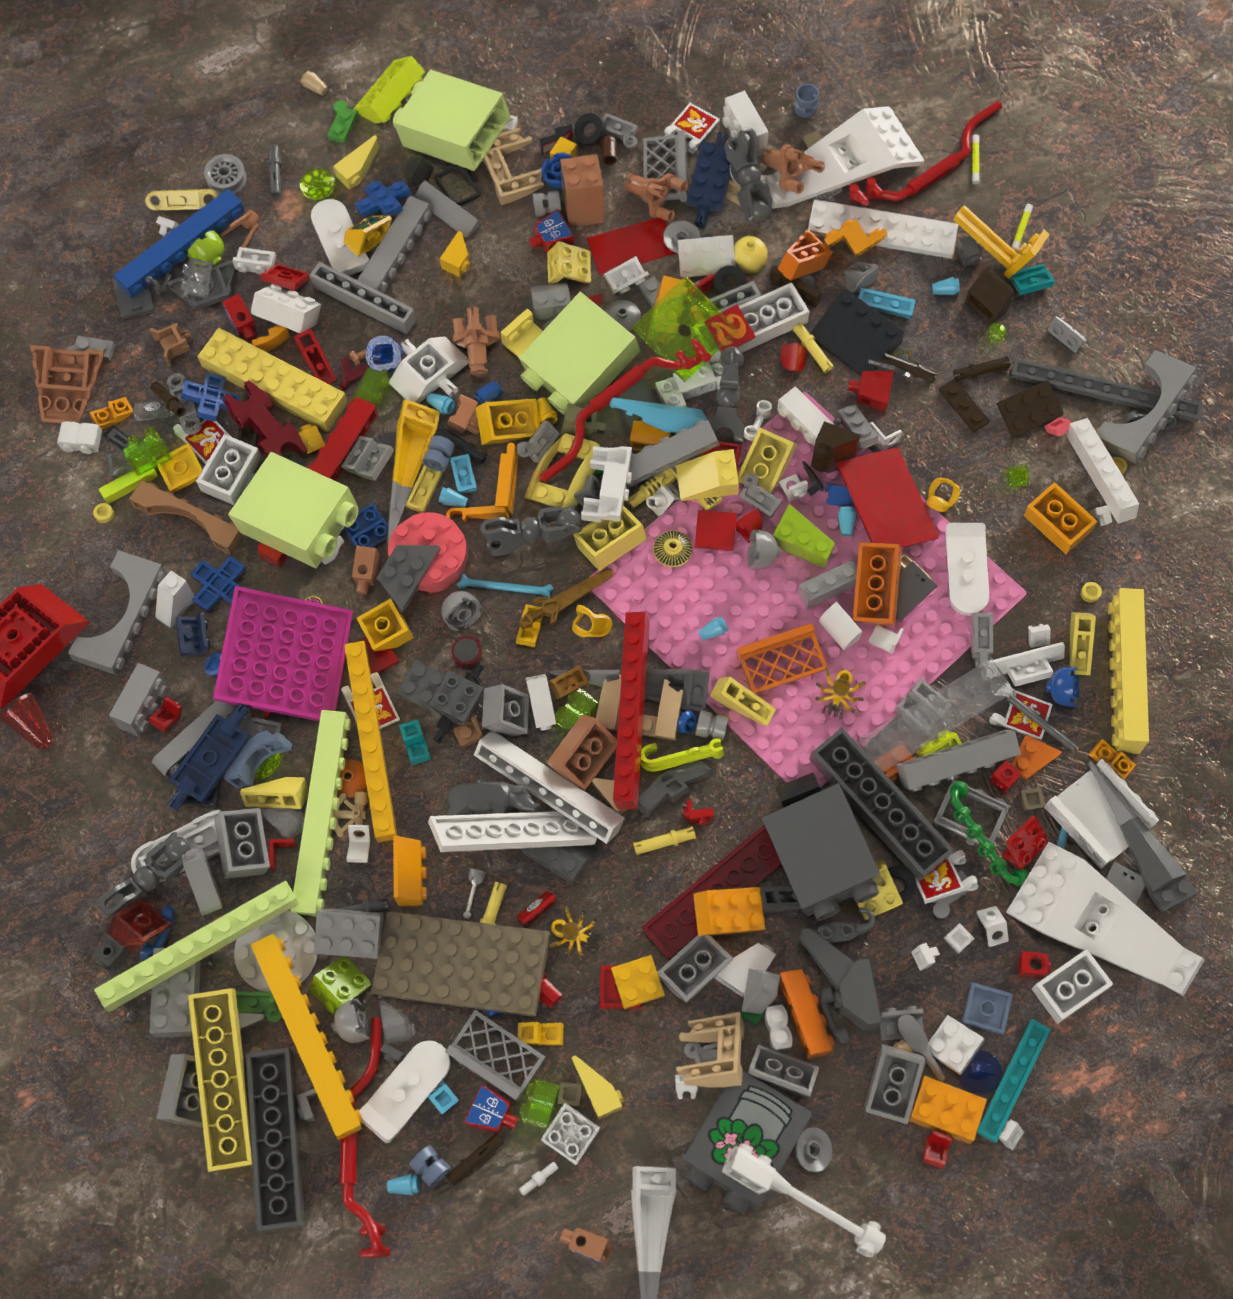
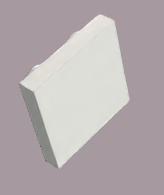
[541,1103,601,1165]

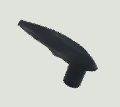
[802,461,824,496]

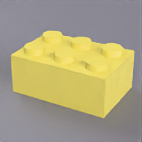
[573,506,647,571]

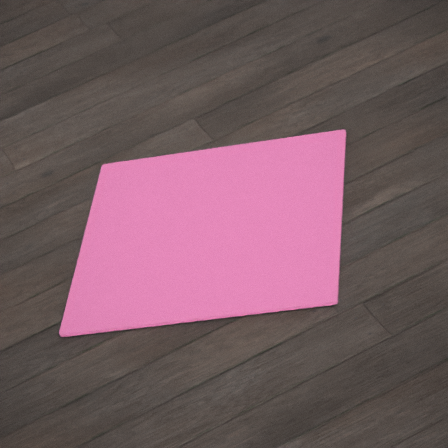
[590,392,1026,788]

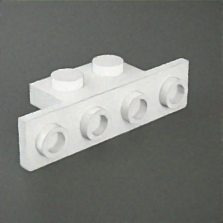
[987,642,1065,687]

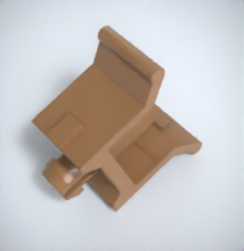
[150,323,191,366]

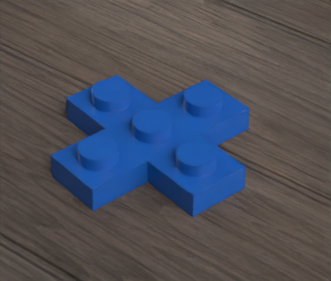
[354,180,411,218]
[181,372,241,422]
[190,556,246,613]

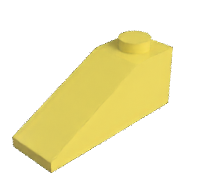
[333,135,379,190]
[1070,612,1096,675]
[710,676,776,726]
[240,777,309,809]
[572,1055,624,1120]

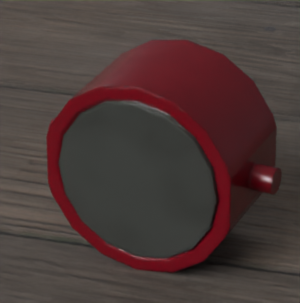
[451,636,482,670]

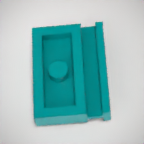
[1009,263,1055,295]

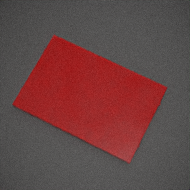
[836,447,939,548]

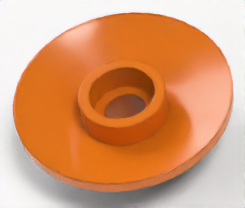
[337,759,367,799]

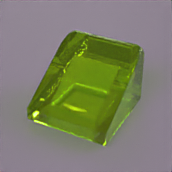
[1006,465,1029,487]

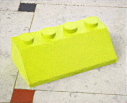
[353,56,425,124]

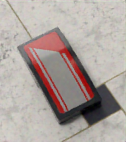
[539,124,573,155]

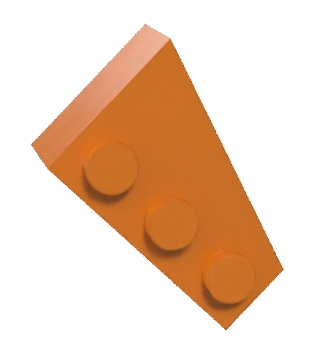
[778,229,833,280]

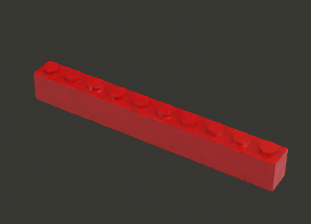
[257,396,378,568]
[613,612,650,809]

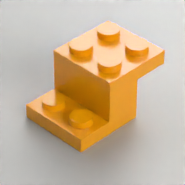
[824,219,888,258]

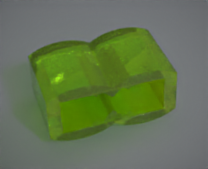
[555,688,599,732]
[519,1078,560,1130]

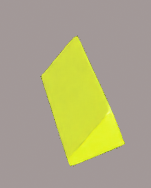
[98,461,158,504]

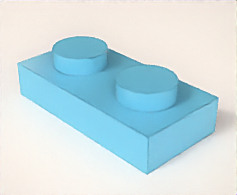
[450,454,477,494]

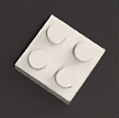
[928,1015,984,1075]

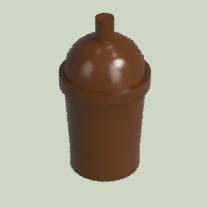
[600,134,618,165]

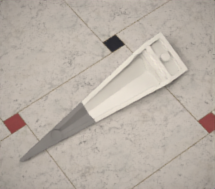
[631,1166,676,1299]

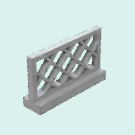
[643,130,688,202]
[445,1010,546,1102]

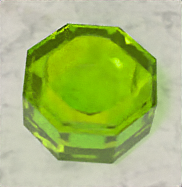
[987,322,1007,342]

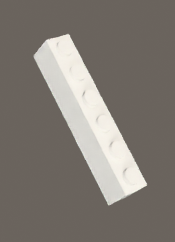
[1068,418,1139,524]

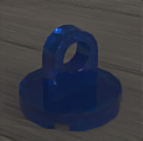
[365,335,403,373]
[958,1050,1002,1094]

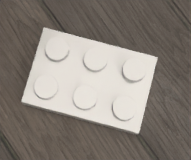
[677,235,735,278]

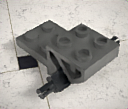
[396,660,485,744]

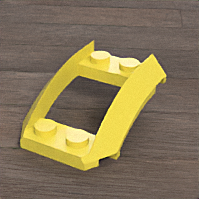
[524,433,600,511]

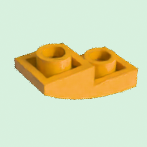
[251,325,290,352]
[90,397,134,430]
[1088,739,1136,780]

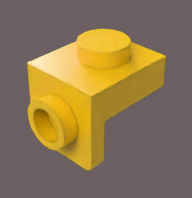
[298,423,325,454]

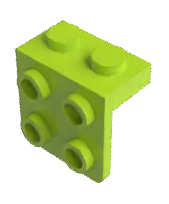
[308,956,371,1015]

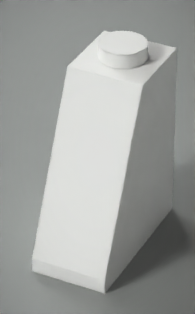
[155,571,195,629]
[525,674,556,730]
[714,943,776,998]

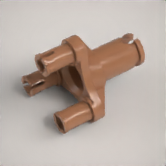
[762,144,825,194]
[623,173,688,222]
[452,307,500,376]

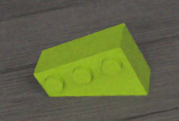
[773,504,835,569]

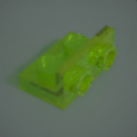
[352,368,390,405]

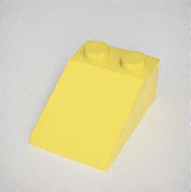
[738,427,798,494]
[676,449,739,501]

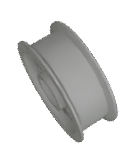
[204,154,247,195]

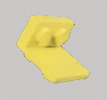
[548,241,591,284]
[501,309,543,358]
[857,859,903,920]

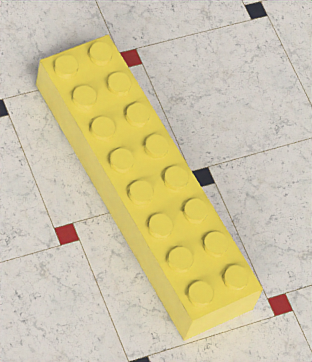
[198,327,348,433]
[1108,588,1149,754]
[188,988,253,1172]

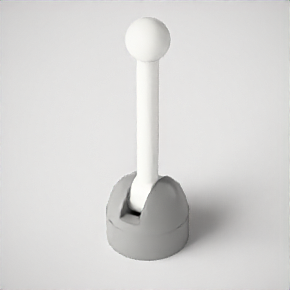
[463,869,486,919]

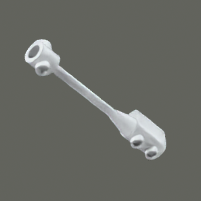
[722,1144,886,1257]

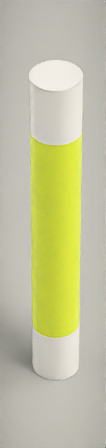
[972,135,979,184]
[1011,204,1033,252]

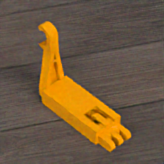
[446,443,519,523]

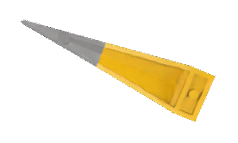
[387,399,440,546]

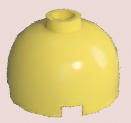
[734,236,768,274]

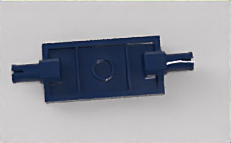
[686,132,736,228]
[167,703,251,812]

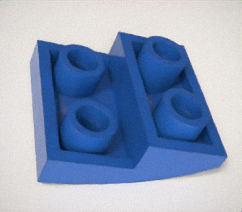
[343,503,388,548]

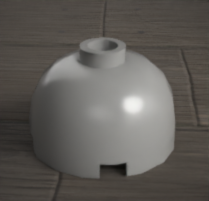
[748,530,780,570]
[441,591,482,631]
[332,999,370,1043]

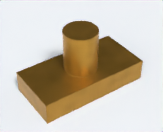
[548,665,589,699]

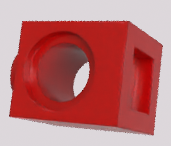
[989,760,1022,795]
[1018,951,1051,979]

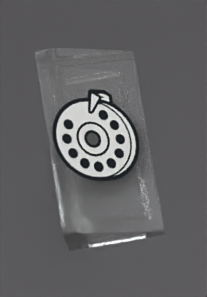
[134,400,174,421]

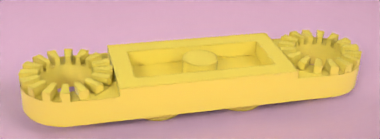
[145,189,218,210]

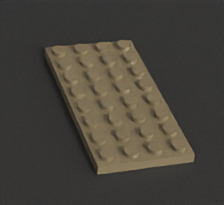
[371,912,550,1017]

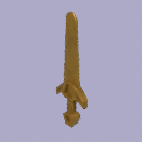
[519,568,613,630]

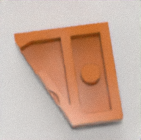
[1012,735,1061,780]

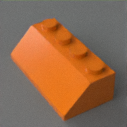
[852,542,902,627]
[779,969,835,1062]

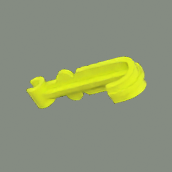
[641,738,724,772]

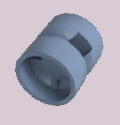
[794,84,819,118]
[422,435,455,472]
[409,1145,451,1188]

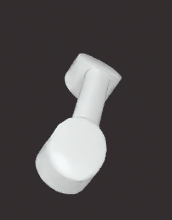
[743,400,772,441]

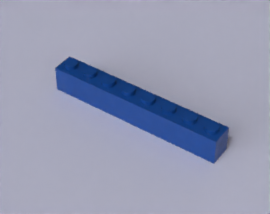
[114,189,245,298]

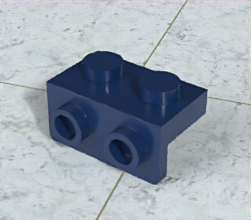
[176,612,210,656]

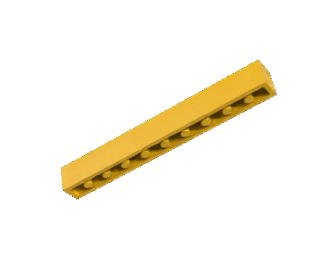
[344,641,397,843]
[250,933,363,1140]

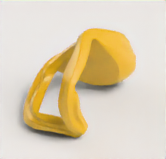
[926,478,960,512]
[572,605,612,637]

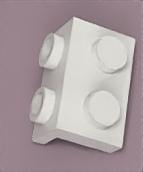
[232,247,276,275]
[603,256,649,294]

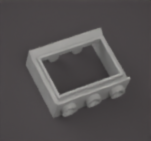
[932,780,1010,846]

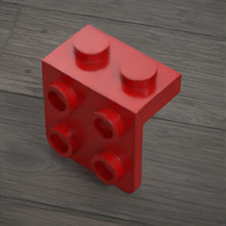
[1001,816,1049,870]

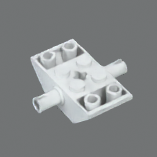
[389,336,469,404]

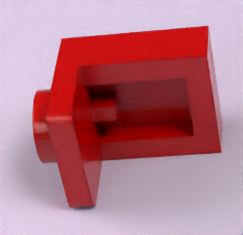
[149,697,182,733]
[683,799,714,826]
[922,1130,953,1169]

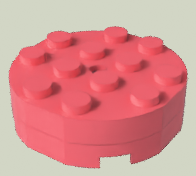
[388,512,468,593]

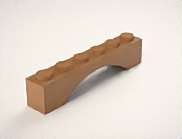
[129,480,244,556]

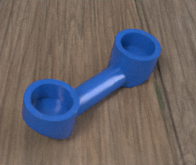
[139,905,175,960]

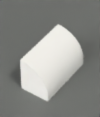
[819,602,862,651]

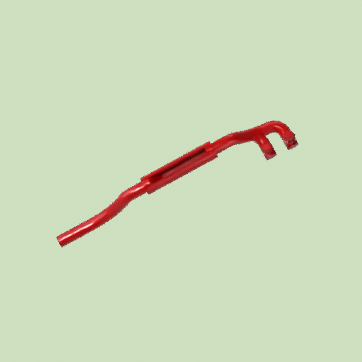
[849,101,1002,206]
[539,338,711,483]
[340,1017,391,1258]

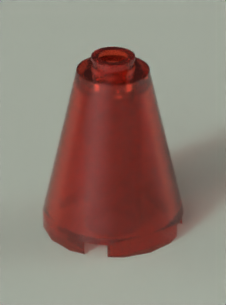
[0,692,54,749]

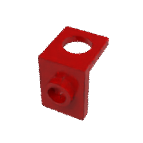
[267,839,297,872]

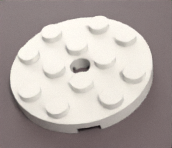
[234,911,319,992]

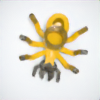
[815,668,866,719]
[549,906,602,960]

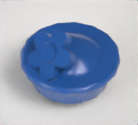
[204,653,221,676]
[677,710,697,734]

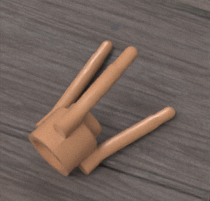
[220,209,260,248]

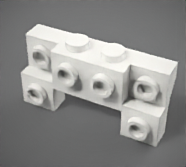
[655,362,740,407]
[581,446,632,523]

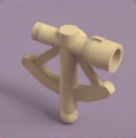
[334,792,368,838]

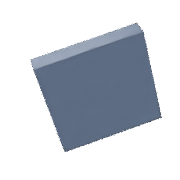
[961,982,1013,1036]

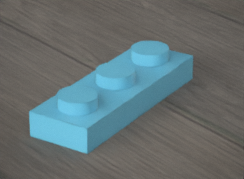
[859,288,916,319]

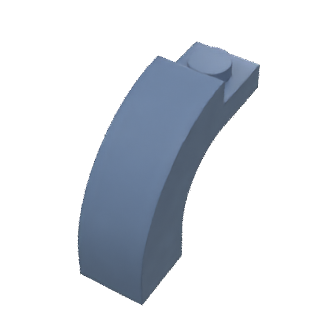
[224,730,292,789]

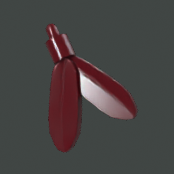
[339,357,369,392]

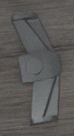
[638,759,713,817]

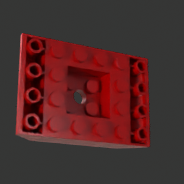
[0,584,90,709]

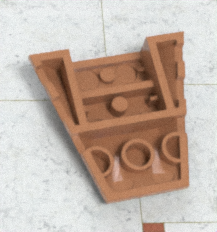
[30,345,105,424]

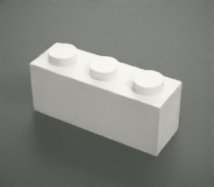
[777,387,833,446]

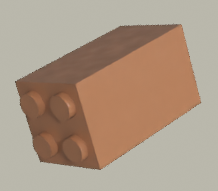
[560,154,604,228]

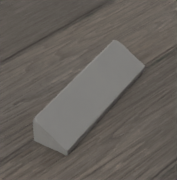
[414,181,479,239]

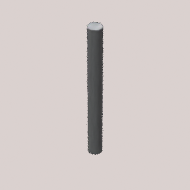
[1007,694,1076,751]

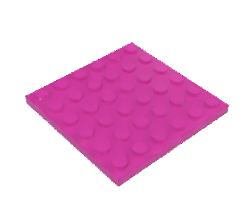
[213,586,353,721]

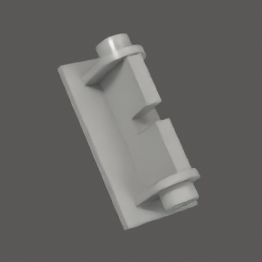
[1047,316,1087,353]

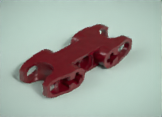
[223,380,307,458]

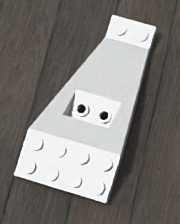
[760,107,924,208]
[1006,842,1205,996]

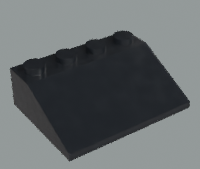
[810,289,905,376]

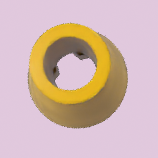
[537,398,558,425]

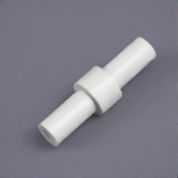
[519,1162,559,1196]

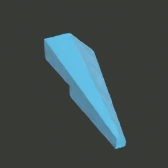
[609,398,707,434]

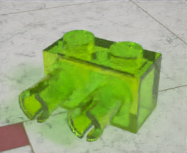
[123,427,172,476]

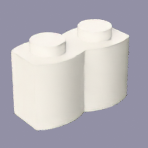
[57,422,102,454]
[764,1005,792,1053]

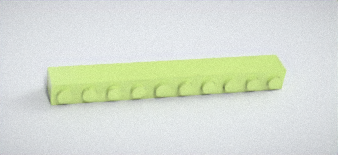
[290,710,351,917]
[94,880,298,1013]

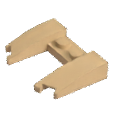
[482,128,544,205]
[596,674,683,741]
[676,1012,745,1087]

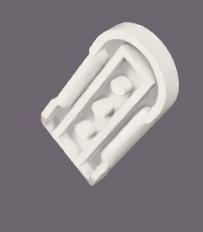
[311,199,369,276]
[945,523,989,616]
[131,810,221,883]
[359,1041,451,1143]

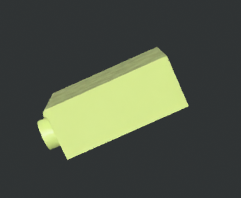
[393,69,511,171]
[519,292,640,414]
[228,452,359,569]

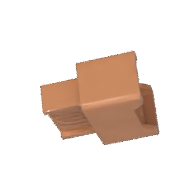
[446,394,480,435]

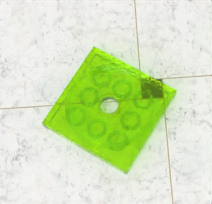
[632,276,739,383]

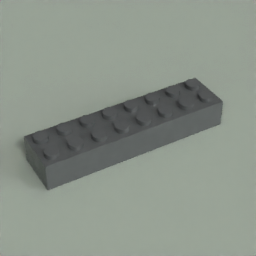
[809,727,954,881]
[246,1048,306,1233]

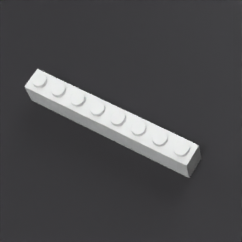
[474,731,625,844]

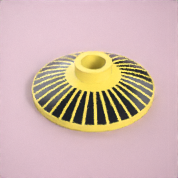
[653,531,692,567]

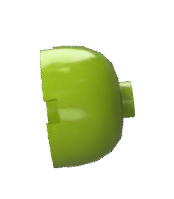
[188,231,225,267]

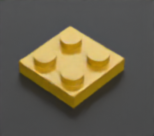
[155,443,203,493]
[611,955,665,1009]

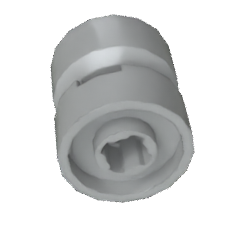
[533,191,561,218]
[695,710,729,742]

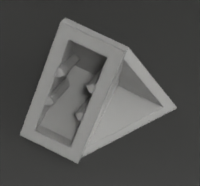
[844,261,879,295]

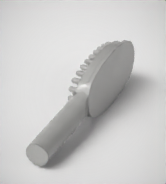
[898,1014,946,1082]

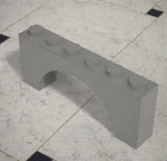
[1096,350,1198,464]
[68,550,166,675]

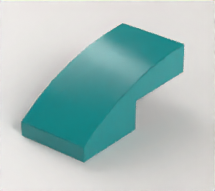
[399,719,431,766]

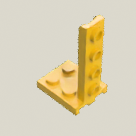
[953,206,1050,279]

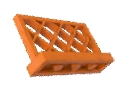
[735,623,828,694]

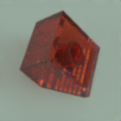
[107,899,173,946]

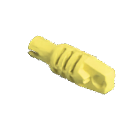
[626,470,675,510]

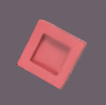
[1044,417,1071,436]

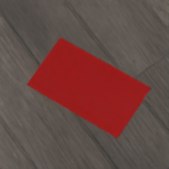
[586,218,677,275]

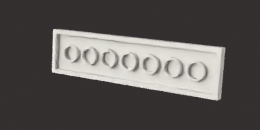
[808,199,958,259]
[428,811,597,852]

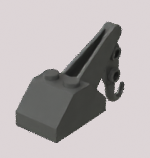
[800,908,882,1032]

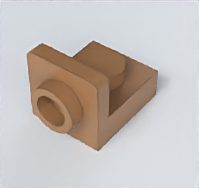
[453,716,485,749]

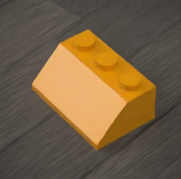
[393,836,427,907]

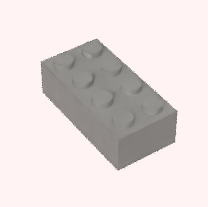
[150,948,201,1038]

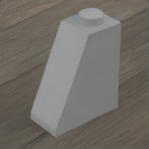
[182,848,222,916]

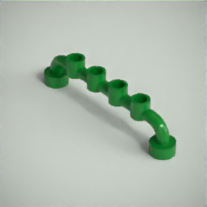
[950,781,1028,886]

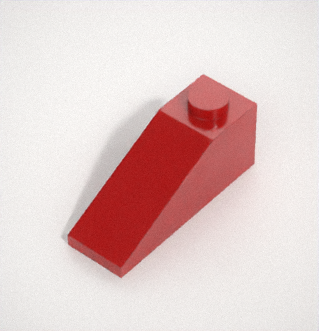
[293,328,337,384]

